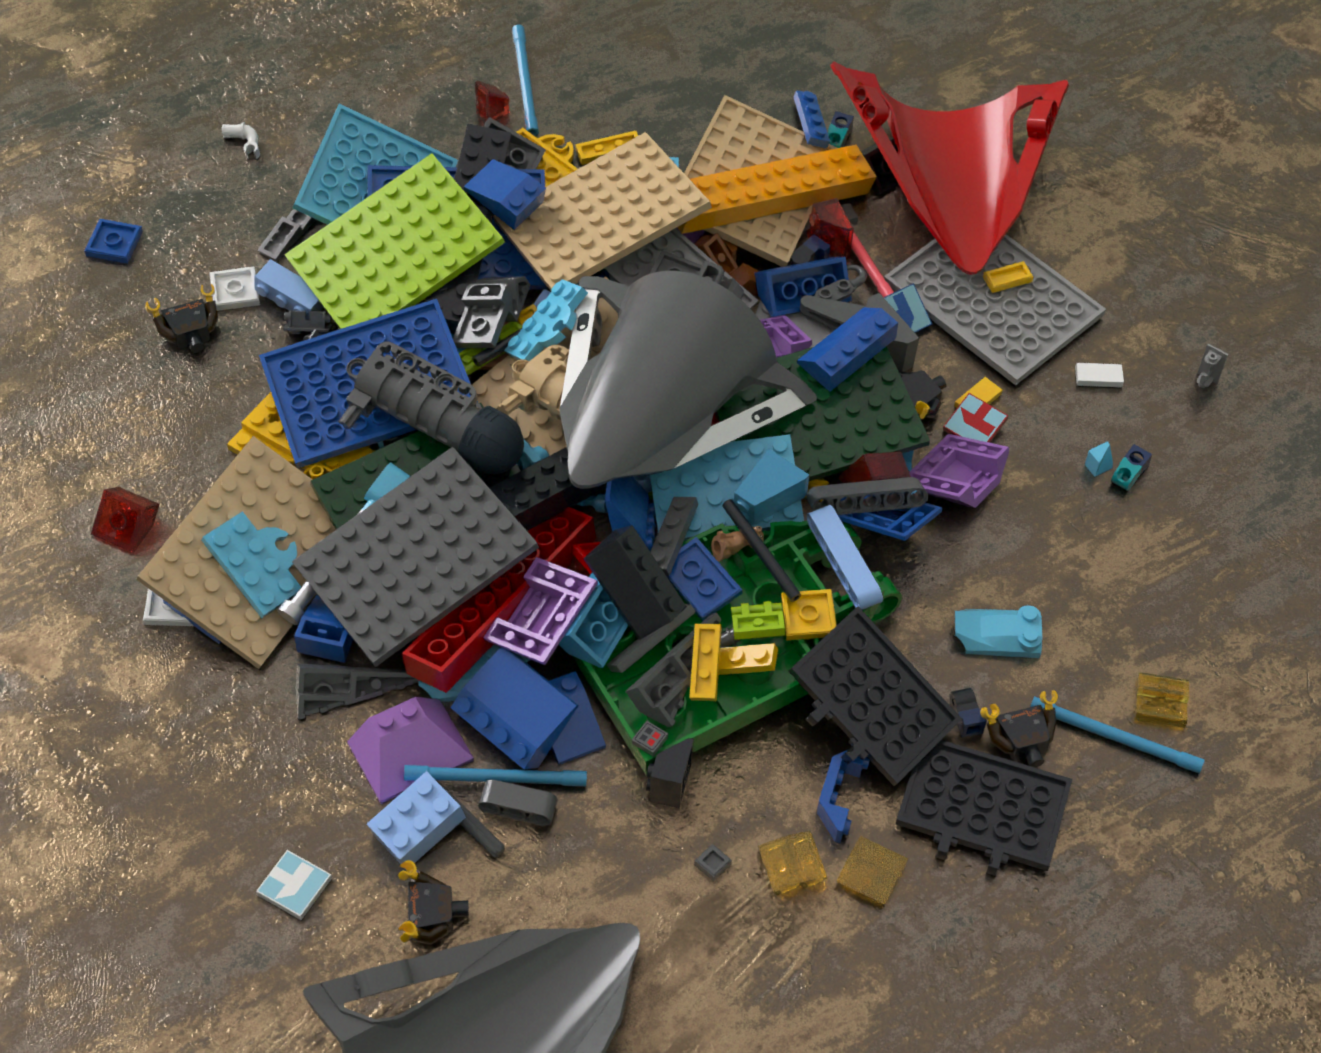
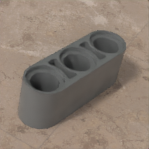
[478,780,558,826]

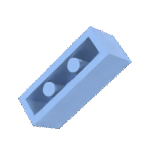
[254,259,324,319]

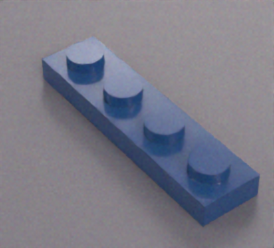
[794,90,830,149]

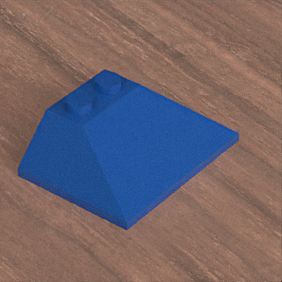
[838,495,942,541]

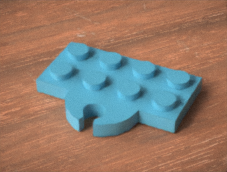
[504,279,588,361]
[201,511,301,618]

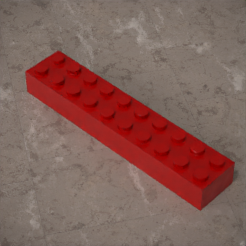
[402,507,596,693]

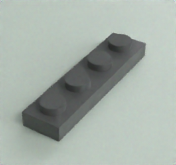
[651,497,699,576]

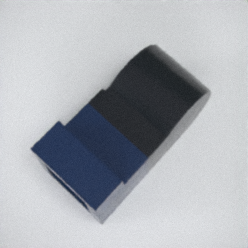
[791,234,831,265]
[949,688,987,738]

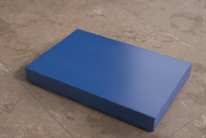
[667,537,742,621]

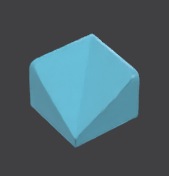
[1085,442,1113,477]

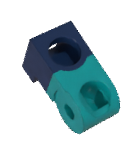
[828,111,854,148]
[1111,444,1152,491]

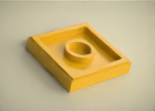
[781,589,836,640]

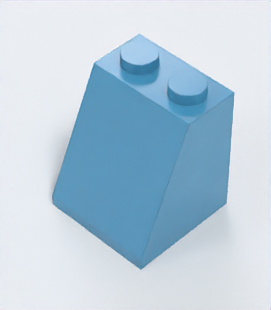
[734,448,809,525]

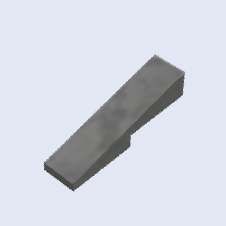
[258,209,316,262]

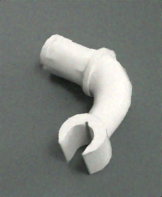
[222,123,260,159]

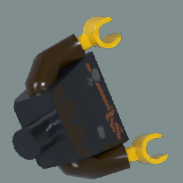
[145,284,218,353]
[980,690,1058,768]
[398,860,469,944]

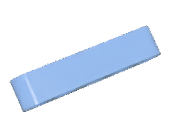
[807,505,883,610]

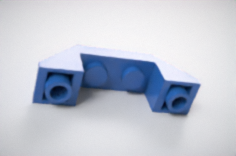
[817,750,870,843]

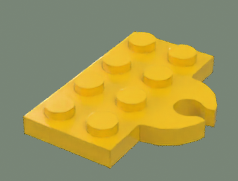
[516,128,578,187]

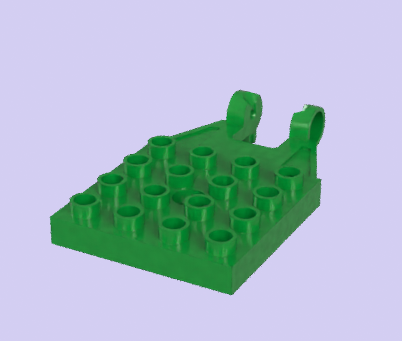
[571,520,902,776]

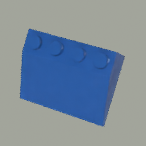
[605,476,656,552]
[450,647,579,769]

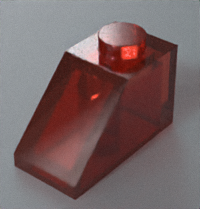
[475,81,510,121]

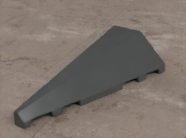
[625,613,721,727]
[296,663,419,719]

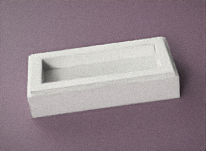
[1075,363,1124,387]

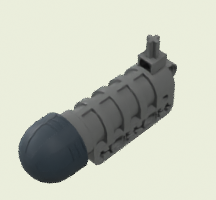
[338,341,524,475]

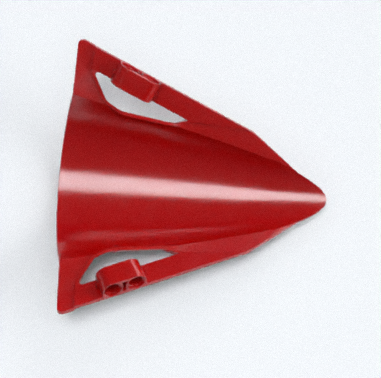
[830,61,1069,275]

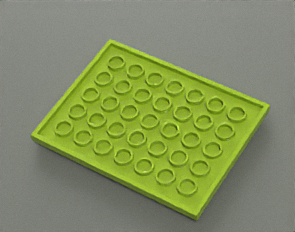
[284,153,505,329]

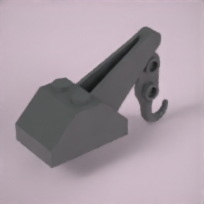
[800,265,919,372]

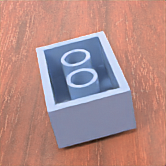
[367,771,466,870]

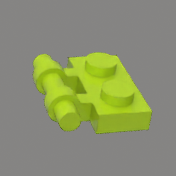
[731,601,785,640]

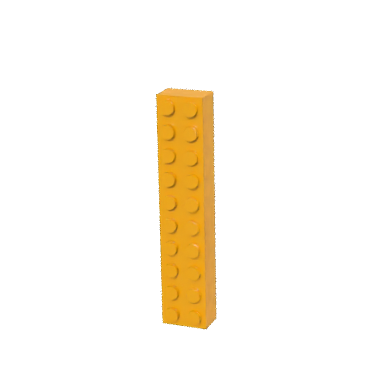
[678,144,876,234]

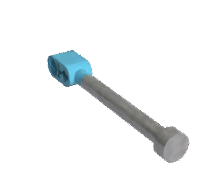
[277,463,411,625]

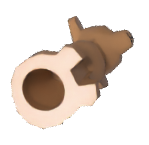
[711,526,764,562]

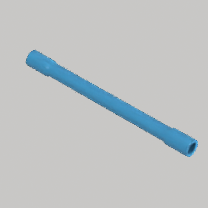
[512,25,539,136]
[1030,696,1205,774]
[404,765,587,787]

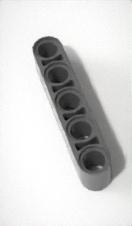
[806,477,928,515]

